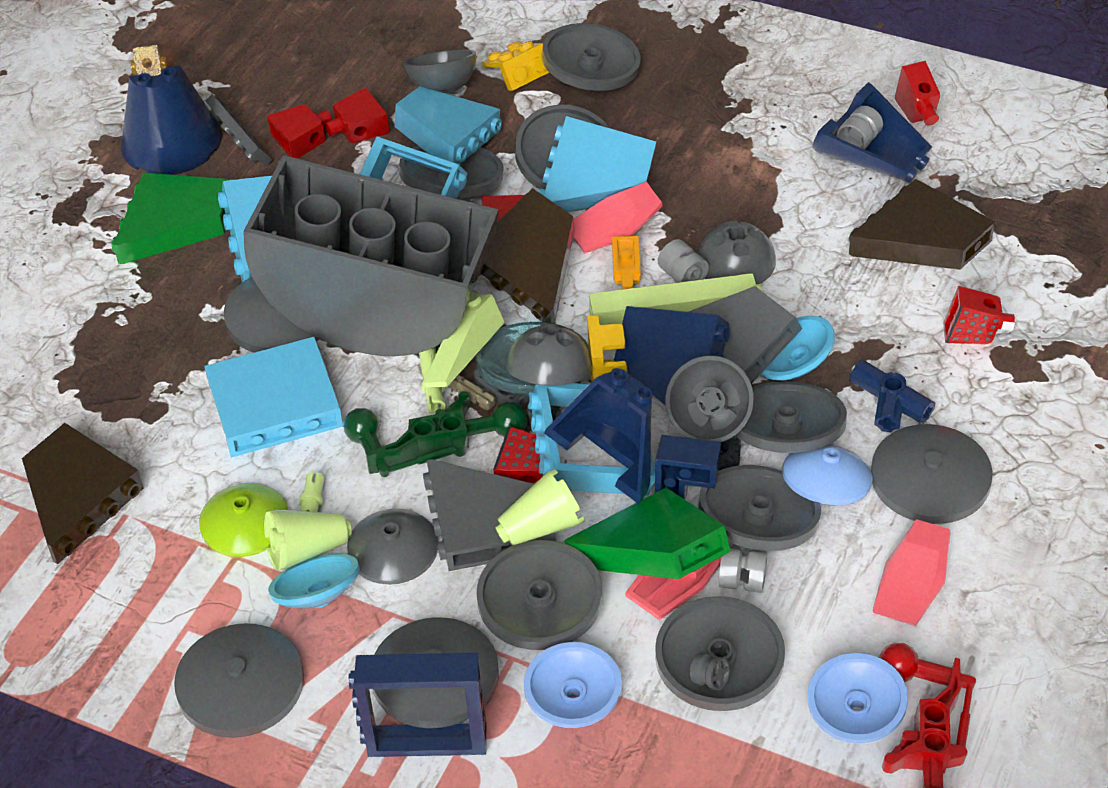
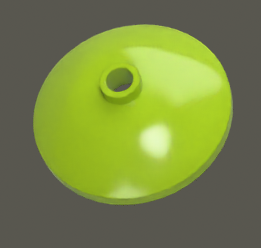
[199,483,288,557]

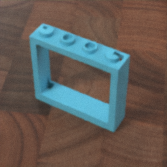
[360,136,468,199]
[528,383,655,496]

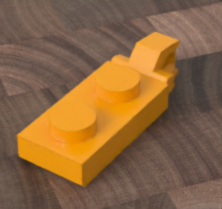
[612,236,641,290]

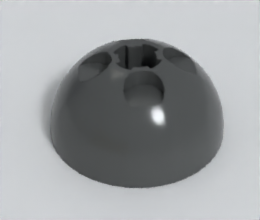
[403,49,476,93]
[696,221,776,284]
[506,324,592,385]
[665,356,754,443]

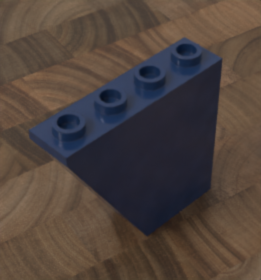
[614,306,730,405]

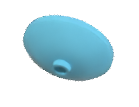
[761,316,835,381]
[268,554,360,609]

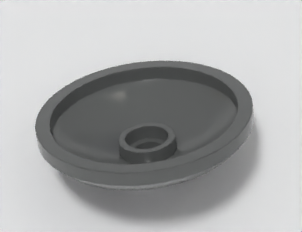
[347,509,438,585]

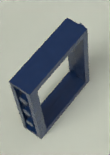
[348,652,487,757]

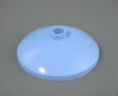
[782,445,873,505]
[524,642,622,728]
[808,653,908,743]

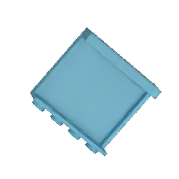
[204,337,343,458]

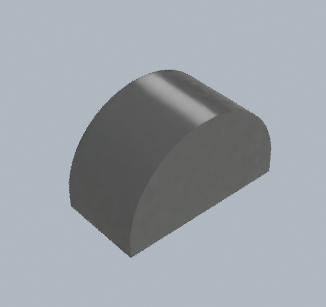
[243,155,499,356]

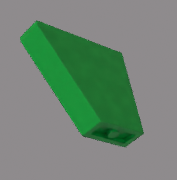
[112,173,233,264]
[564,488,731,579]

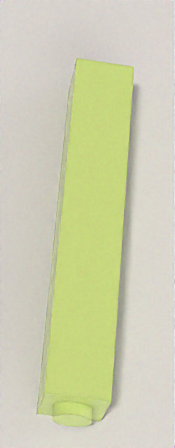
[589,273,762,325]

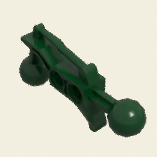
[343,391,528,477]

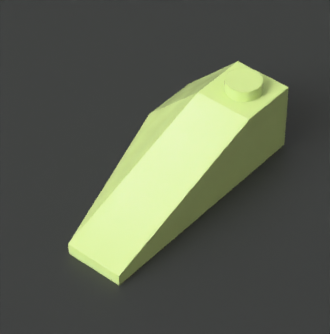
[423,293,505,387]

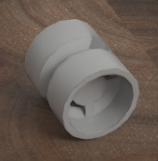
[836,106,883,150]
[658,239,709,283]
[719,548,767,593]

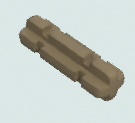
[448,374,496,411]

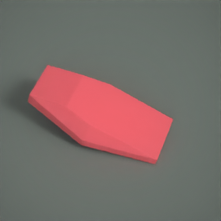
[573,182,663,254]
[873,519,951,626]
[625,557,721,620]

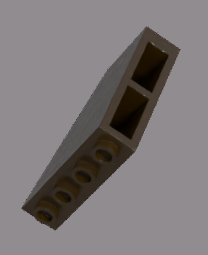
[849,179,995,270]
[479,188,574,324]
[22,423,144,564]

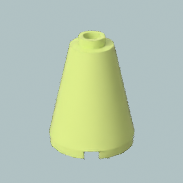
[495,468,585,545]
[264,509,352,570]

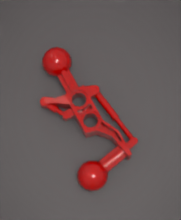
[878,642,976,788]

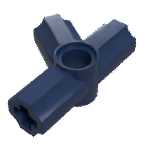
[849,360,936,433]

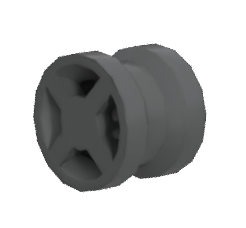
[690,653,730,690]

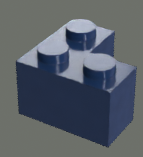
[655,435,721,500]

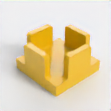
[587,315,627,383]

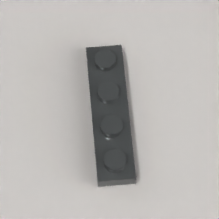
[205,94,273,167]

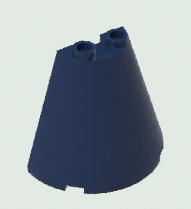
[121,65,221,175]
[812,82,932,184]
[544,368,653,504]

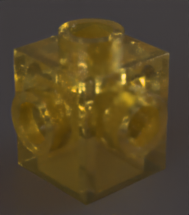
[130,45,167,76]

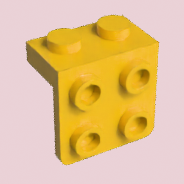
[482,41,549,91]

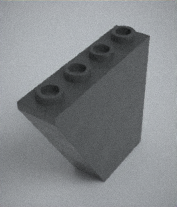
[689,286,802,400]
[423,459,556,571]

